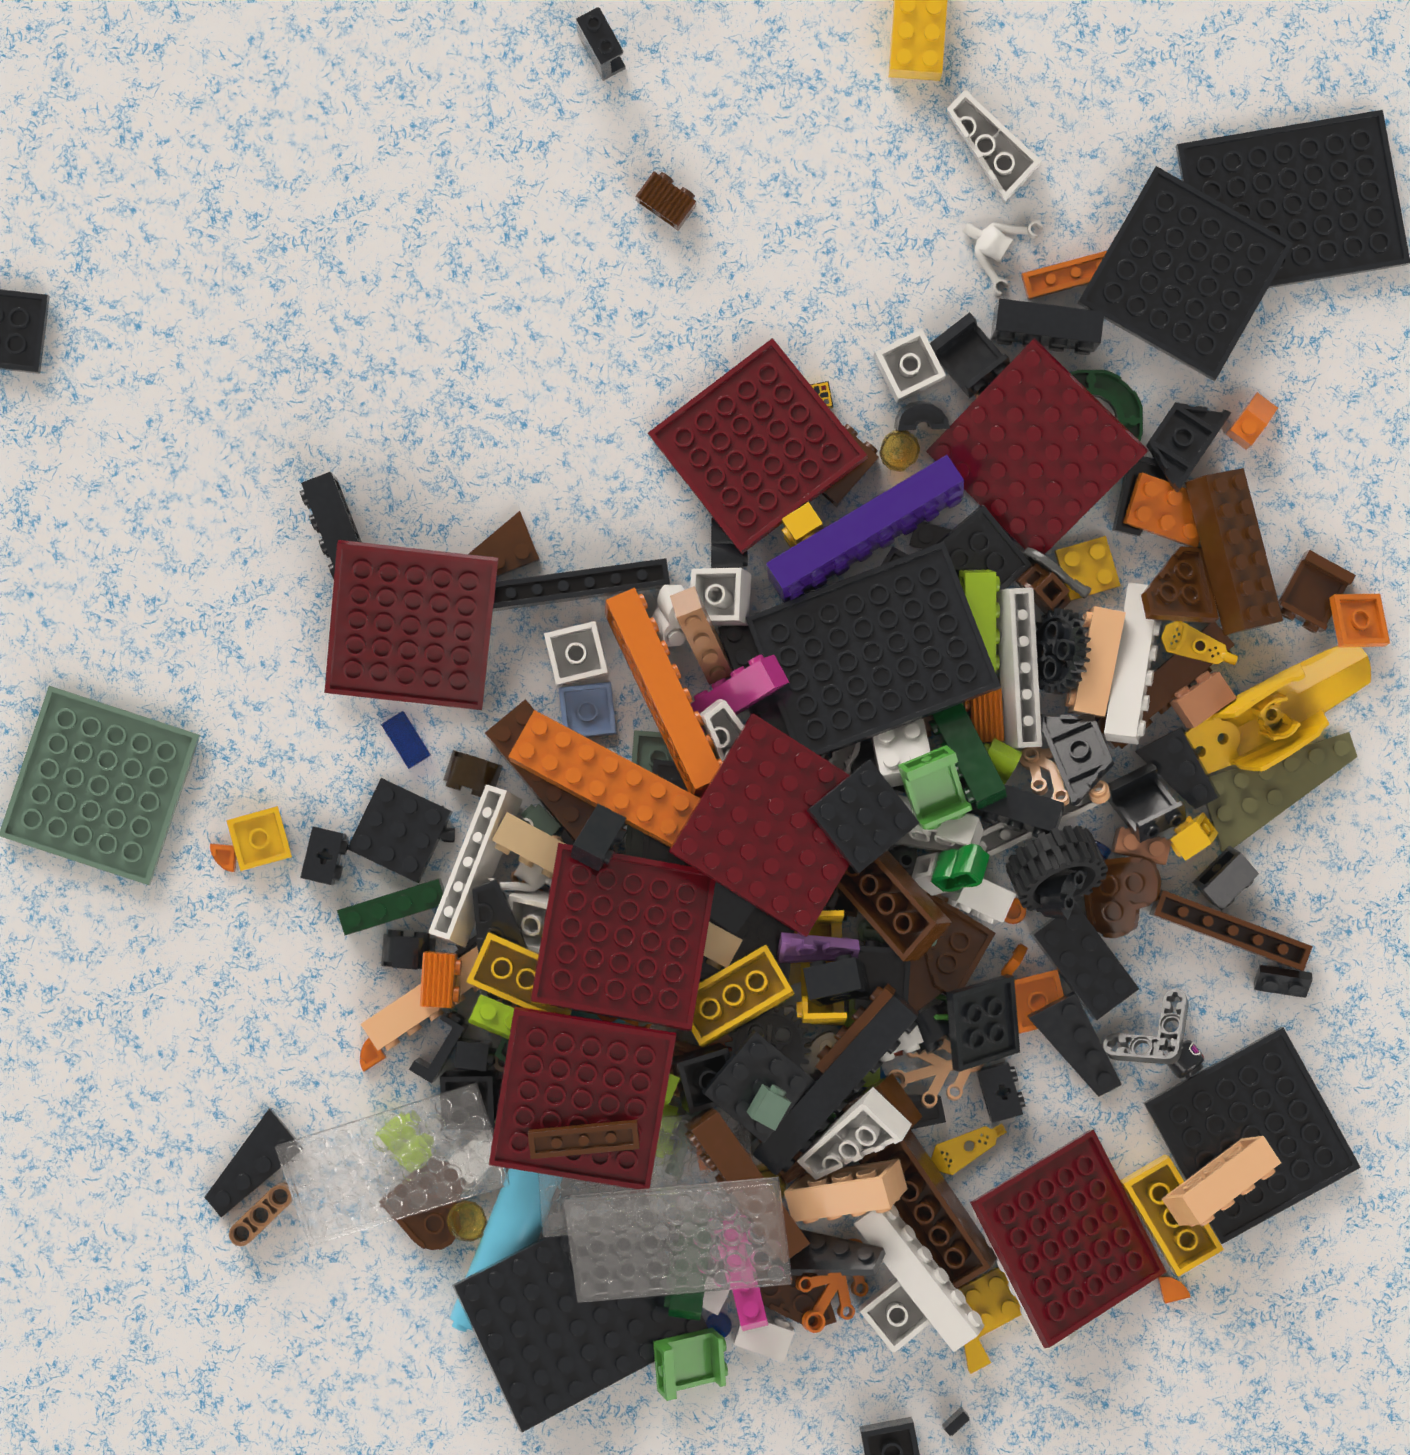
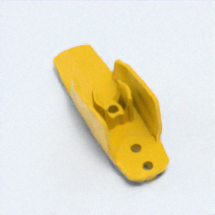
[1185,645,1371,774]

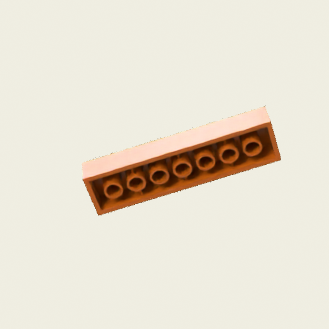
[605,588,722,798]
[508,710,700,847]

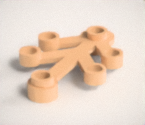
[1020,747,1110,806]
[888,1038,984,1108]

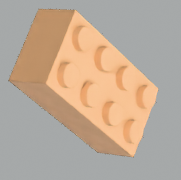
[1065,606,1126,719]
[1162,1136,1281,1227]
[784,1159,908,1224]

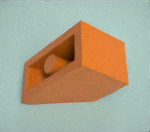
[1225,392,1278,450]

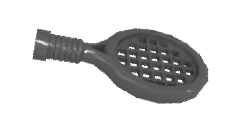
[1023,548,1091,599]

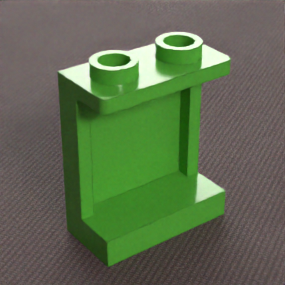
[898,745,972,830]
[653,1328,728,1401]

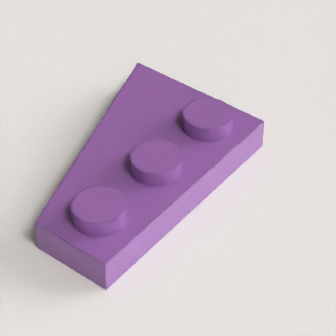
[777,932,860,963]

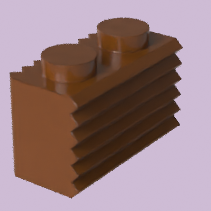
[635,171,696,231]

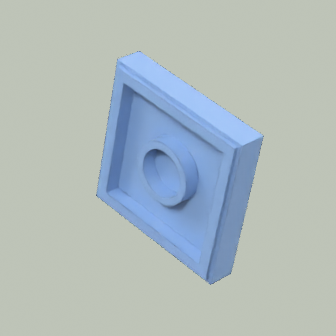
[559,682,617,738]

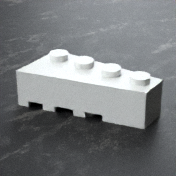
[947,89,1042,204]
[700,699,744,762]
[895,795,984,852]
[797,1087,912,1180]

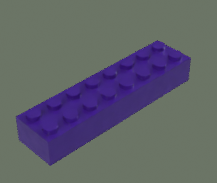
[766,455,964,602]

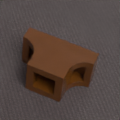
[1015,563,1071,615]

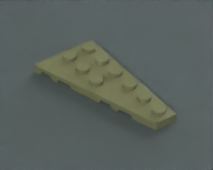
[1206,732,1357,853]

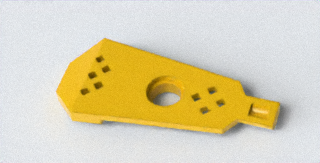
[1161,621,1238,665]
[931,1123,1007,1175]

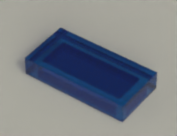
[381,711,432,769]

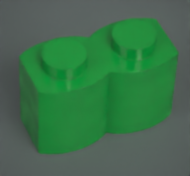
[930,844,990,892]

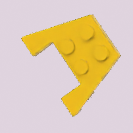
[957,1267,1022,1374]

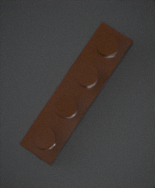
[815,983,896,1073]
[528,1120,640,1159]

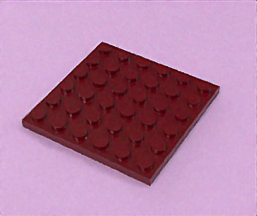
[648,338,868,554]
[926,338,1149,555]
[324,540,498,710]
[668,714,849,937]
[530,843,716,1031]
[489,1006,676,1191]
[970,1129,1166,1348]

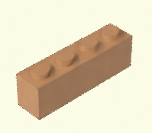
[670,586,732,685]

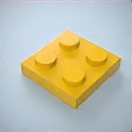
[1054,536,1121,601]
[226,806,292,872]

